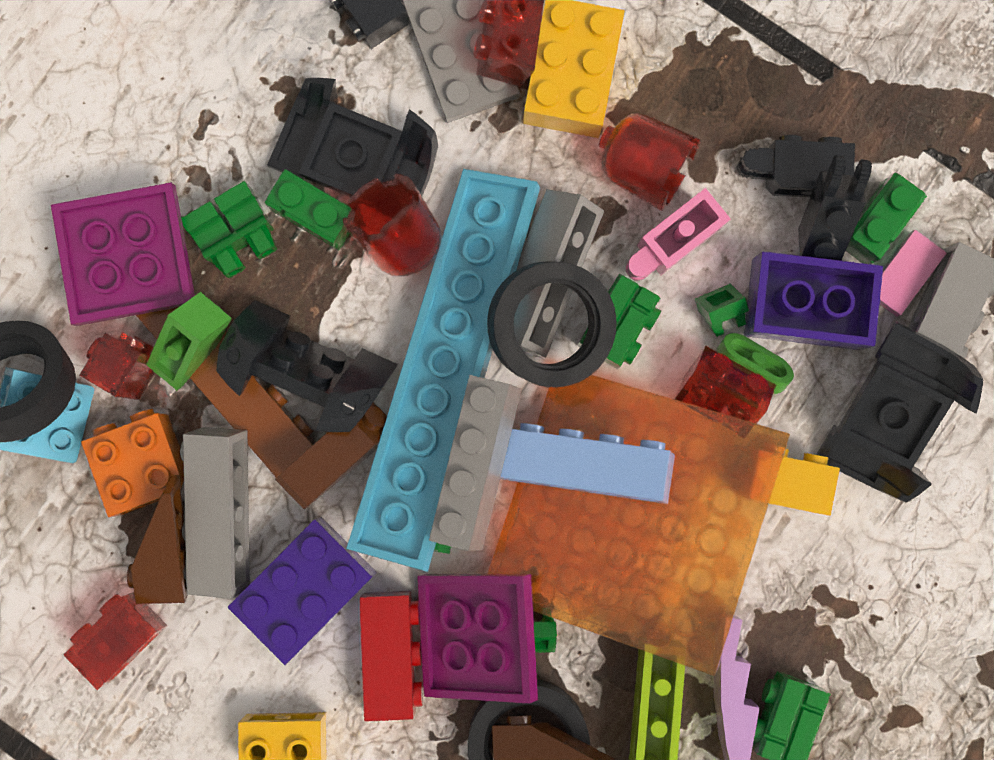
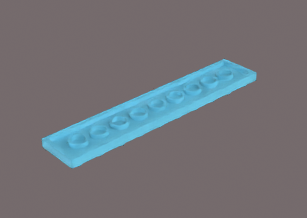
[346,169,540,572]

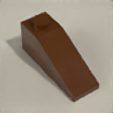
[275,402,387,510]
[127,475,188,604]
[492,715,616,760]

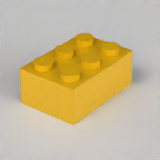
[523,0,625,138]

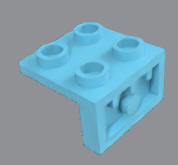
[0,367,94,463]

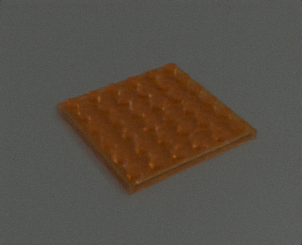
[487,375,790,676]

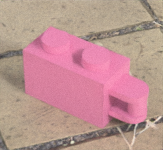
[626,188,731,281]

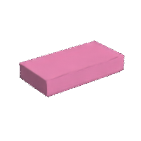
[880,230,947,317]

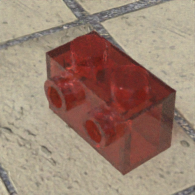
[474,0,544,87]
[79,331,155,400]
[674,346,776,439]
[63,592,168,690]

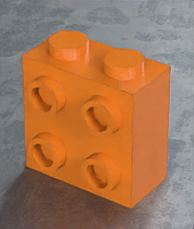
[81,409,184,518]

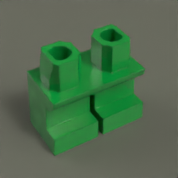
[181,180,277,278]

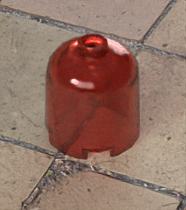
[598,113,701,211]
[343,174,441,277]

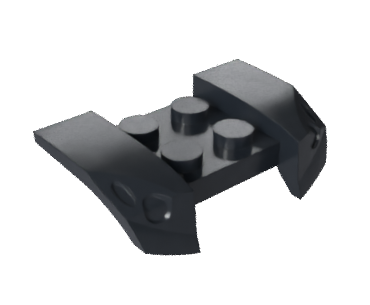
[267,78,438,225]
[216,300,398,432]
[816,321,984,503]

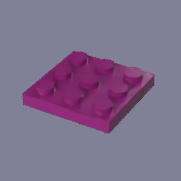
[51,182,195,326]
[417,574,538,703]

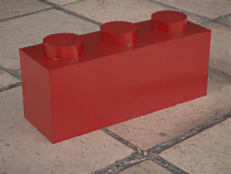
[360,591,423,722]

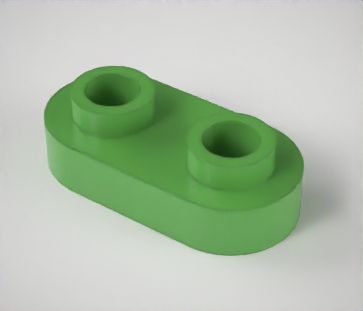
[716,333,794,394]

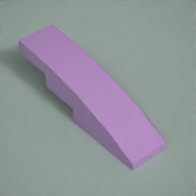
[714,612,759,760]

